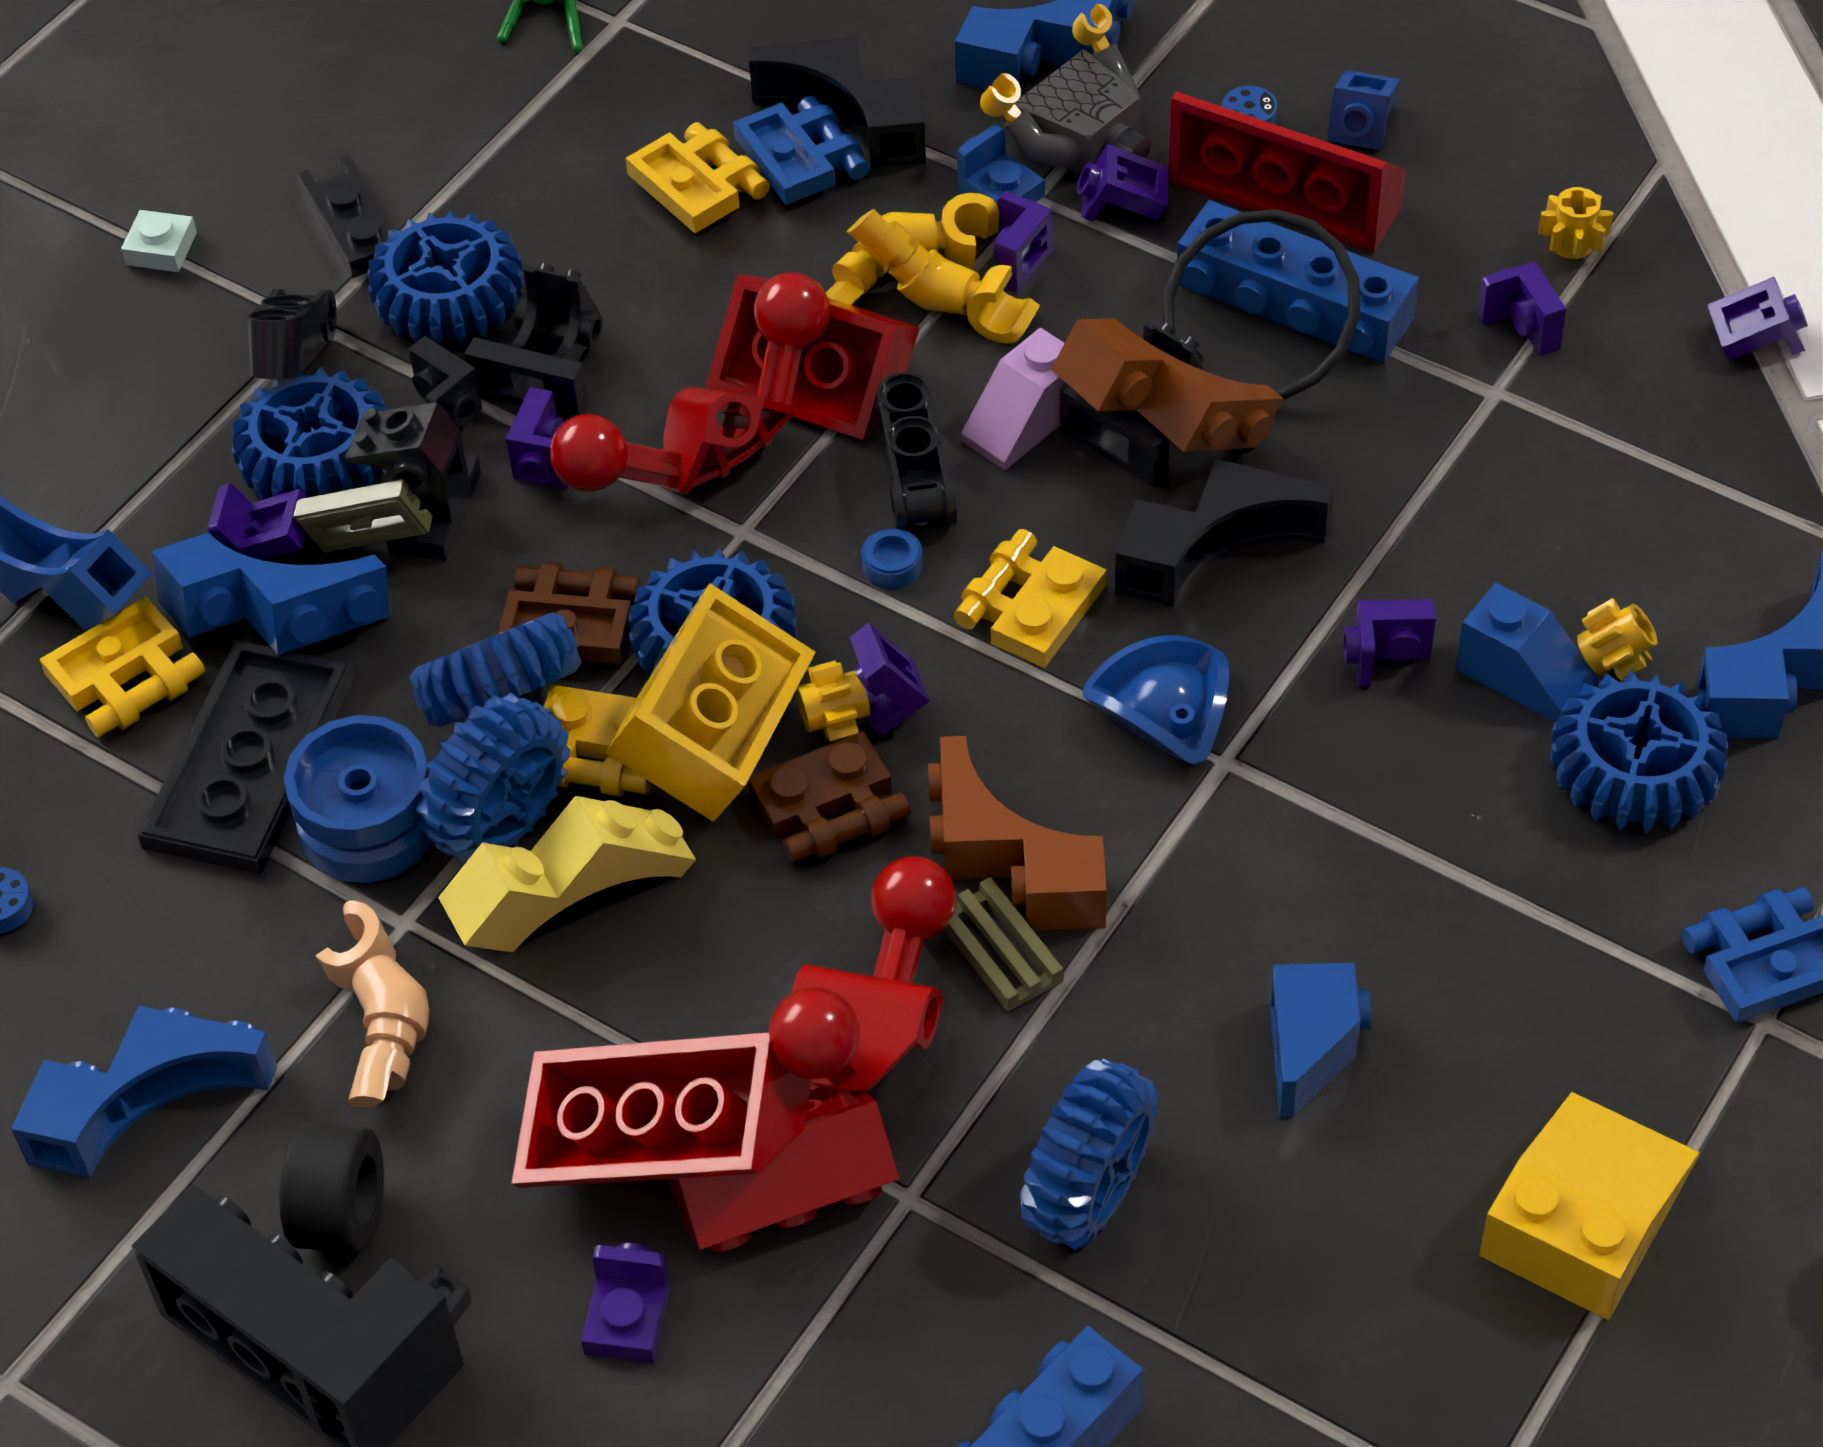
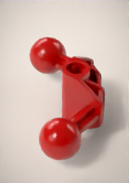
[550,272,830,494]
[768,856,956,1093]

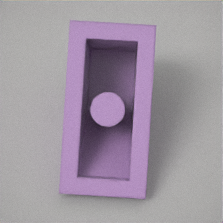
[961,327,1067,471]

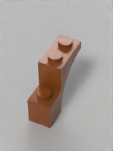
[1051,318,1284,452]
[928,736,1107,931]

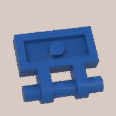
[733,96,869,205]
[1681,887,1823,1024]

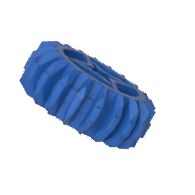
[368,210,524,346]
[231,367,386,500]
[628,547,797,676]
[409,613,582,727]
[1550,669,1728,834]
[415,693,571,863]
[1020,1059,1159,1249]

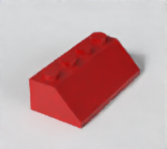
[1168,92,1406,253]
[511,1032,811,1188]

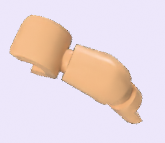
[315,900,430,1108]

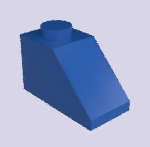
[1455,582,1598,723]
[1269,963,1371,1118]

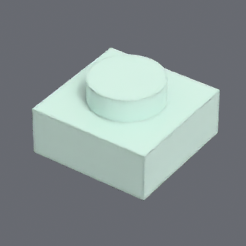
[121,210,197,272]

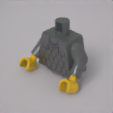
[980,4,1151,175]

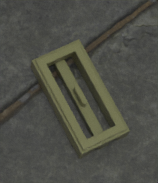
[293,479,433,553]
[943,877,1064,1012]

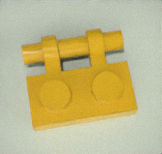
[625,122,770,233]
[953,529,1107,668]
[39,596,206,738]
[543,685,651,797]

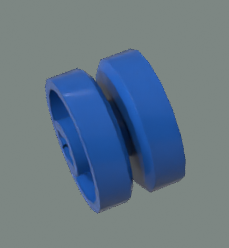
[284,715,434,883]

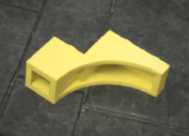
[438,796,696,952]

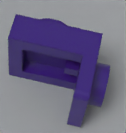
[208,483,308,561]

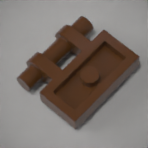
[497,562,641,664]
[748,731,911,863]

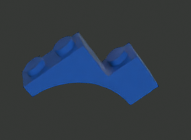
[955,0,1136,89]
[0,495,152,631]
[151,533,390,655]
[1696,551,1823,738]
[11,1005,277,1178]

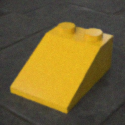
[605,583,816,822]
[1479,1092,1699,1320]

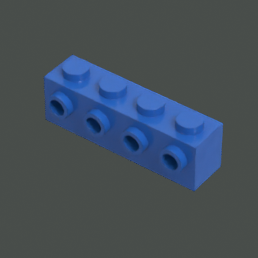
[1177,200,1419,363]
[957,1325,1144,1447]

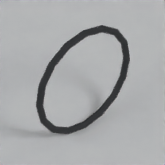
[1162,209,1360,401]

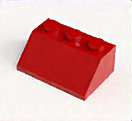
[706,274,920,440]
[667,1085,900,1251]

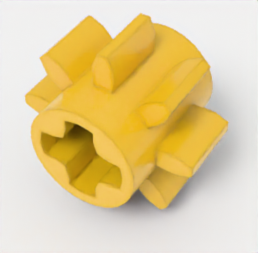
[1538,187,1613,259]
[1577,598,1658,682]
[795,660,870,742]

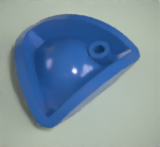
[1083,635,1229,764]

